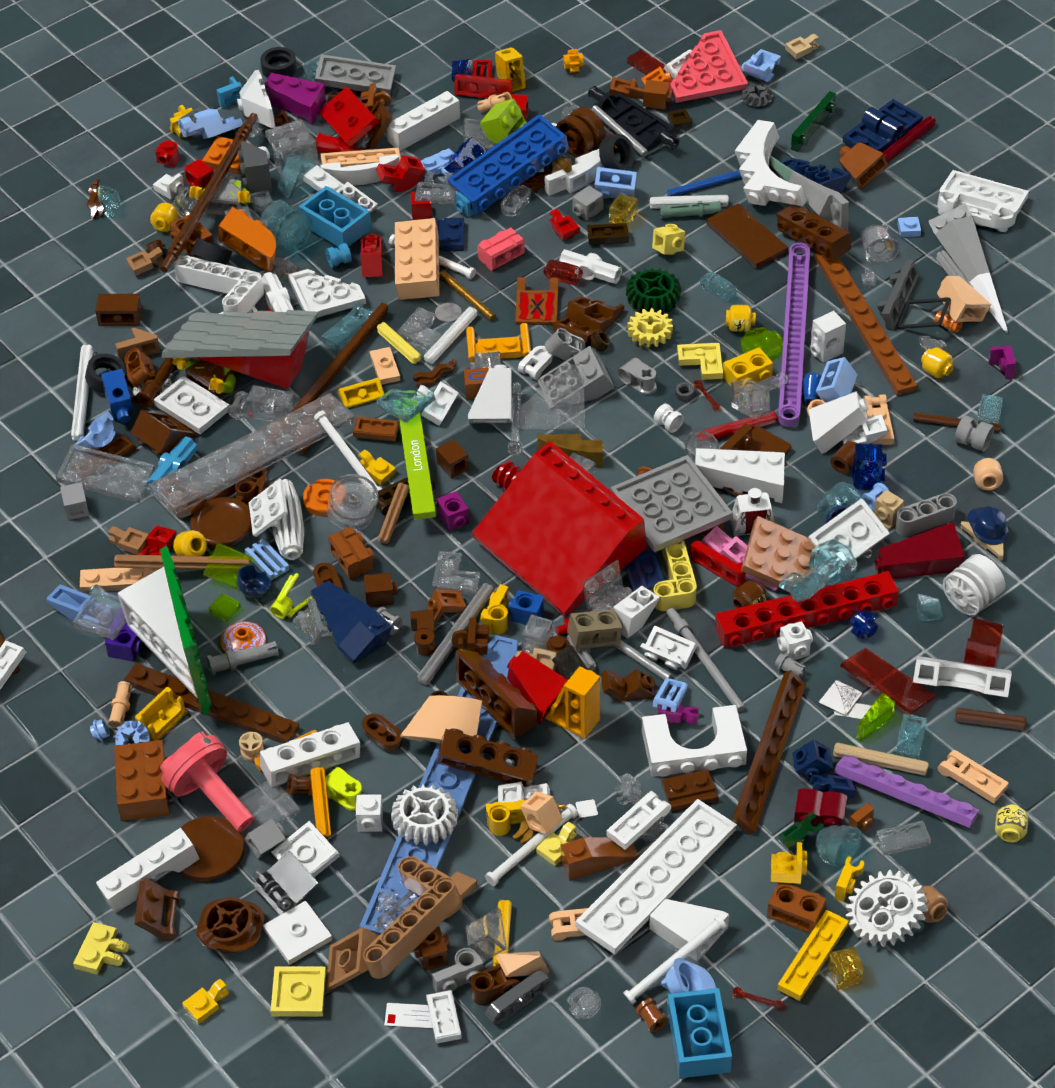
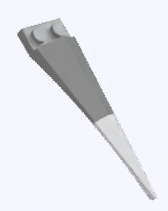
[928,203,1008,333]

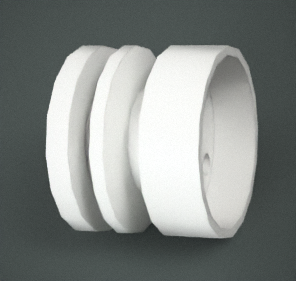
[943,554,1006,615]

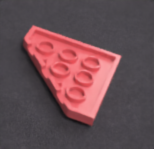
[669,30,748,103]

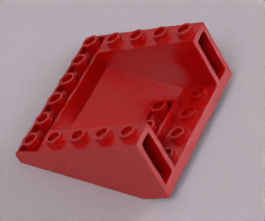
[472,441,647,617]

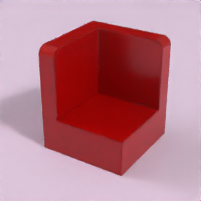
[411,192,432,220]

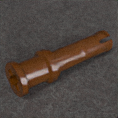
[136,358,177,408]

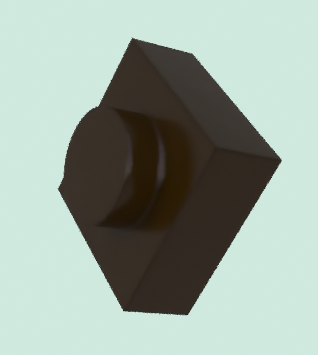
[667,109,692,130]

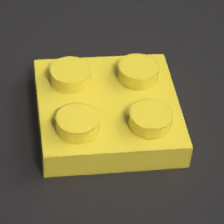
[271,967,326,1017]

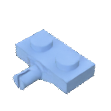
[421,148,460,179]

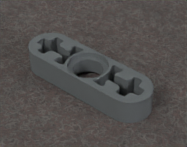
[485,970,551,1025]

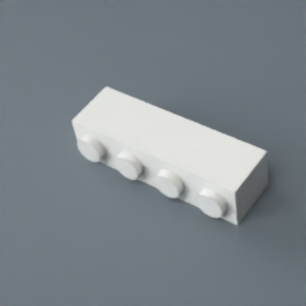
[387,91,460,151]

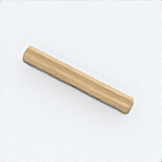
[833,743,929,775]

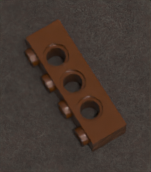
[777,205,851,260]
[435,728,539,787]

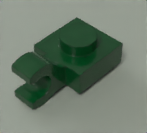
[778,812,824,848]

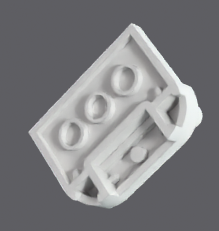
[937,170,1029,232]

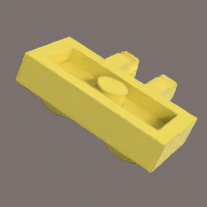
[73,922,130,975]

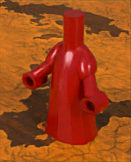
[313,132,364,153]

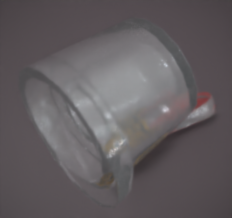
[861,224,900,264]

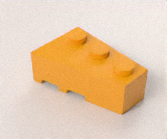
[545,666,600,739]

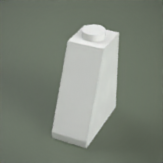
[468,365,512,423]
[809,391,869,454]
[649,899,729,962]

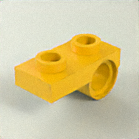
[480,584,509,635]
[486,800,526,836]

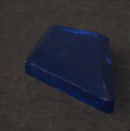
[452,59,472,82]

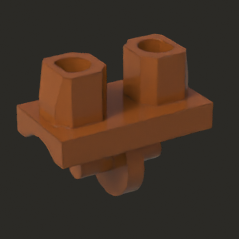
[361,83,391,112]

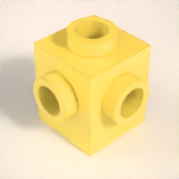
[652,224,685,255]

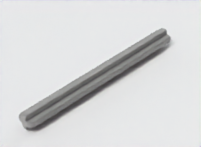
[417,583,494,685]

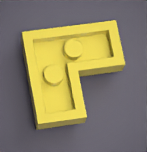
[677,343,723,380]

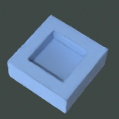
[897,217,921,238]

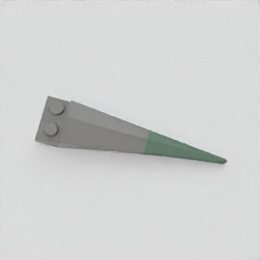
[769,155,849,231]

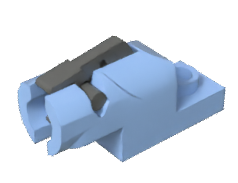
[178,106,243,139]

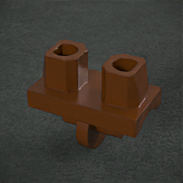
[451,618,489,655]

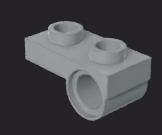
[432,948,484,993]

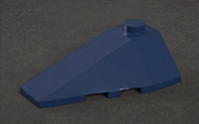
[781,158,851,194]
[310,581,392,663]

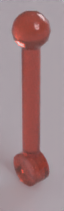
[694,380,720,410]
[732,987,784,1010]

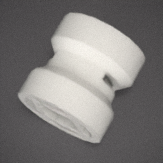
[654,403,684,433]

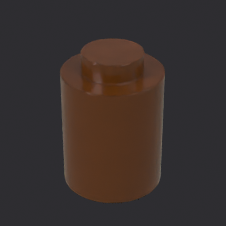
[830,441,863,474]

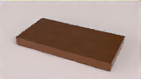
[706,203,788,269]

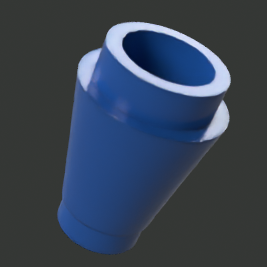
[802,373,821,405]

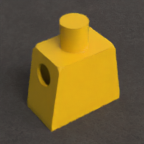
[495,48,526,92]

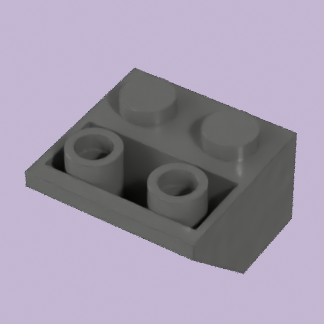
[238,141,272,197]

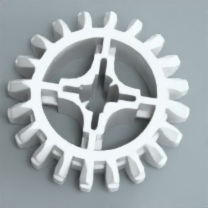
[391,784,458,846]

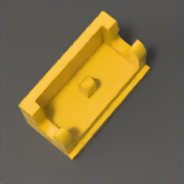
[135,687,187,741]

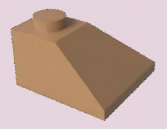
[326,927,379,991]

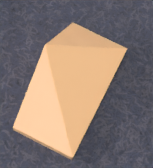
[496,951,549,977]

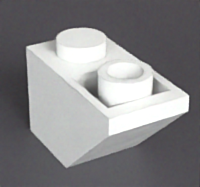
[613,586,660,638]

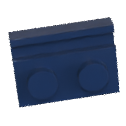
[435,217,464,251]
[625,550,665,592]

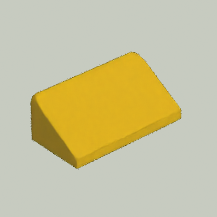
[338,378,385,409]

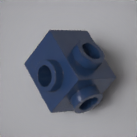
[792,739,833,780]

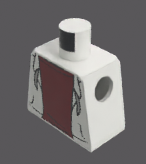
[730,488,775,536]

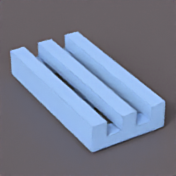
[245,539,289,581]
[652,678,688,713]

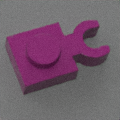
[657,703,699,724]

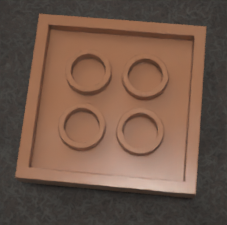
[741,516,817,594]

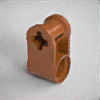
[125,348,156,388]

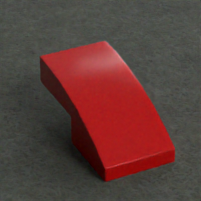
[138,525,176,555]

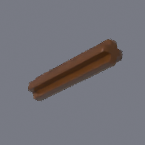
[955,708,1027,731]

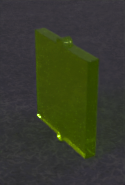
[203,543,254,590]

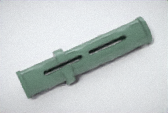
[660,201,721,219]

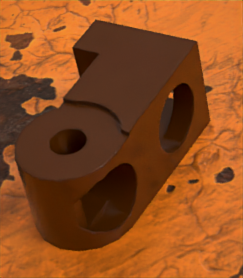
[410,610,435,656]

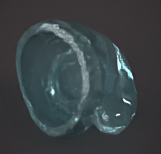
[816,482,861,515]
[815,825,862,867]

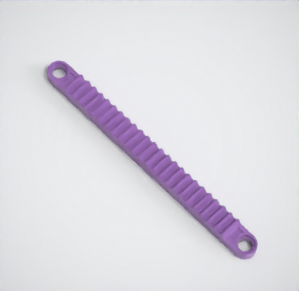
[778,243,810,427]

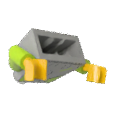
[189,174,252,215]

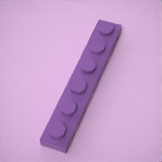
[834,755,979,828]

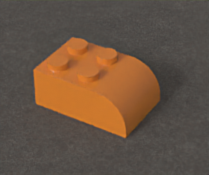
[219,207,276,272]

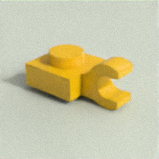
[358,450,396,486]
[835,856,864,902]
[182,979,229,1024]

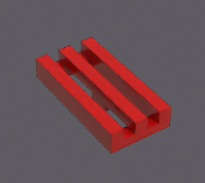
[472,60,493,78]

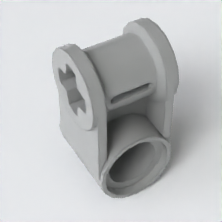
[545,328,585,361]
[617,358,657,395]

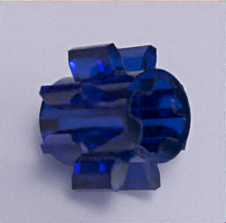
[849,610,878,639]

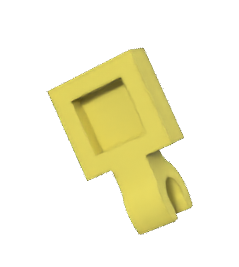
[536,822,577,866]

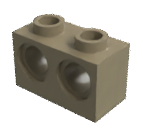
[567,609,623,649]

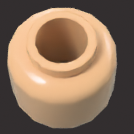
[973,458,1003,491]

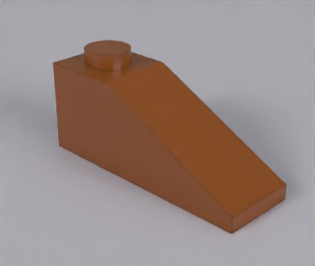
[560,837,639,881]

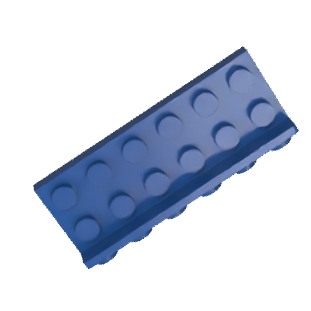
[447,114,569,215]

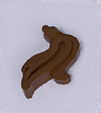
[519,166,552,193]

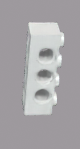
[260,722,360,787]

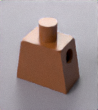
[839,142,888,190]

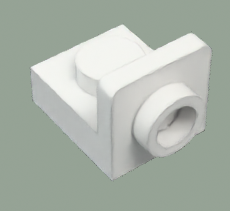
[153,173,185,199]

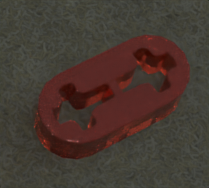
[543,260,583,285]

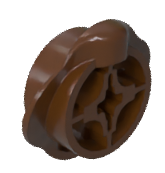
[196,897,264,954]

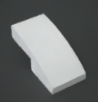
[842,415,887,447]
[498,782,550,802]

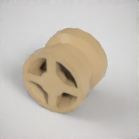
[239,732,264,762]

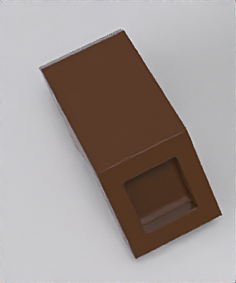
[601,669,656,701]

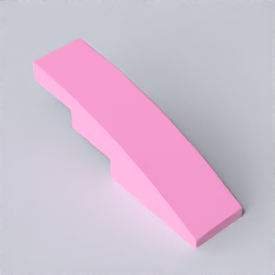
[701,526,779,591]

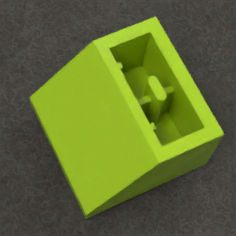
[480,99,527,144]

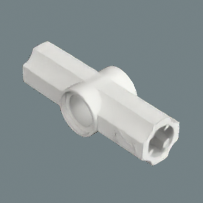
[559,249,622,284]
[262,272,294,312]

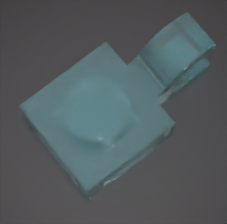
[96,185,121,218]

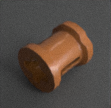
[635,998,669,1033]

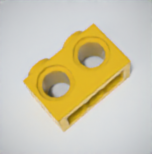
[723,347,773,393]

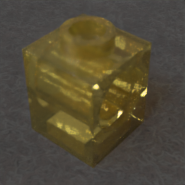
[609,193,638,227]
[828,946,864,990]

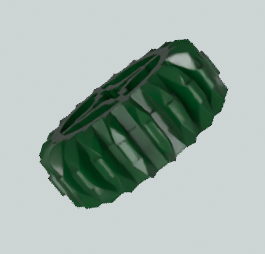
[626,268,681,315]

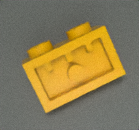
[771,842,807,884]

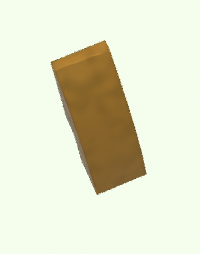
[537,434,603,467]

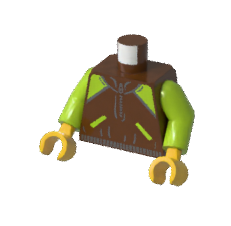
[172,357,236,399]

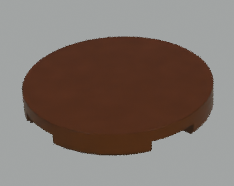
[179,816,245,882]

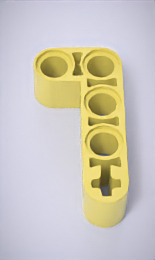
[654,540,697,611]

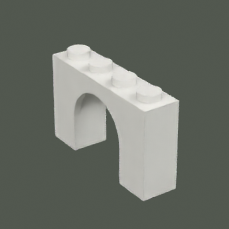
[642,705,747,777]

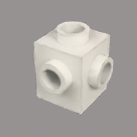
[777,621,813,660]

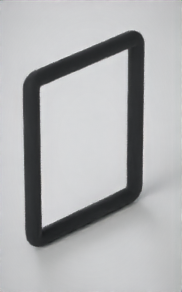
[897,297,951,329]

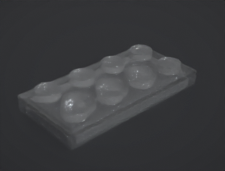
[56,444,155,503]

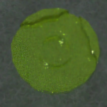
[741,327,783,361]

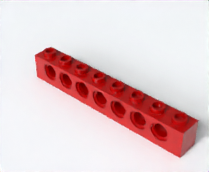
[715,571,899,649]

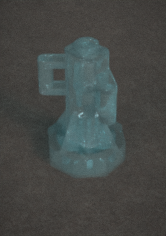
[779,539,858,602]

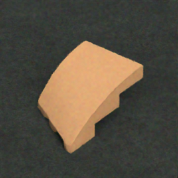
[401,696,482,743]

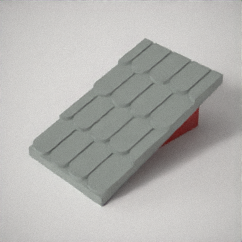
[161,310,318,389]

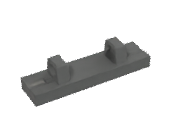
[877,260,919,330]

